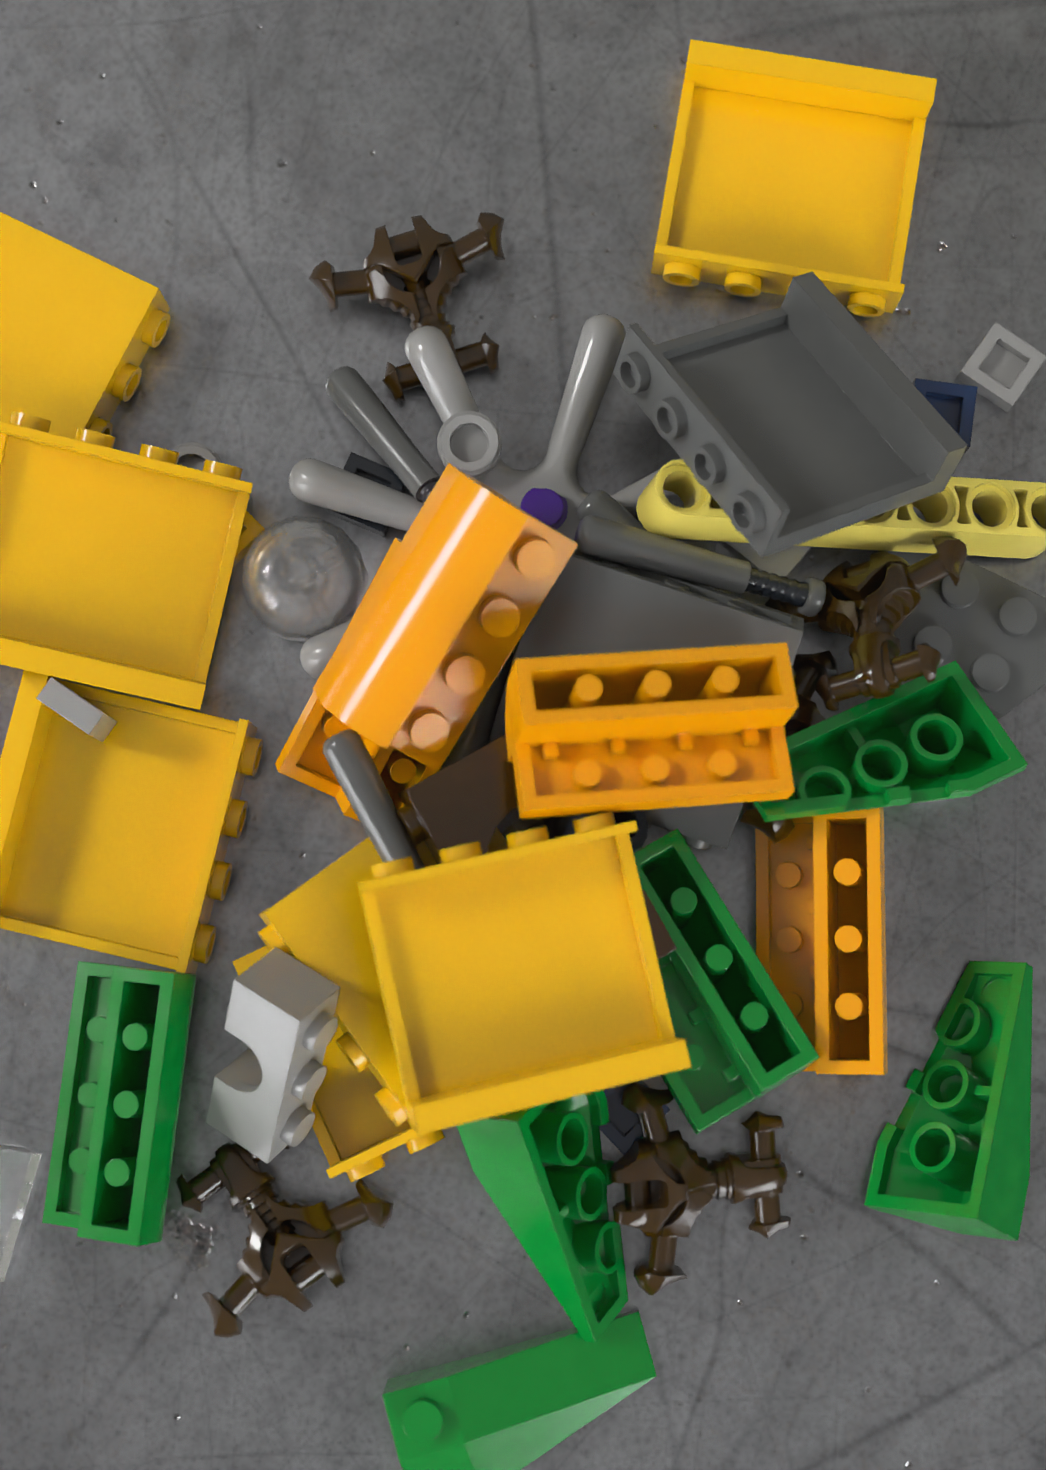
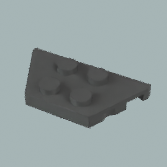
[887,551,1046,719]

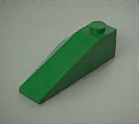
[753,660,1028,822]
[864,961,1033,1241]
[457,1089,628,1343]
[382,1309,657,1470]

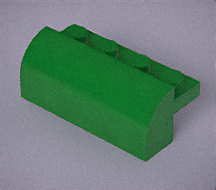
[634,828,820,1135]
[42,961,197,1246]

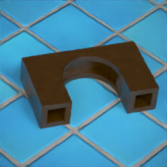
[396,735,677,960]

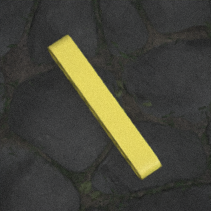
[636,459,1046,559]

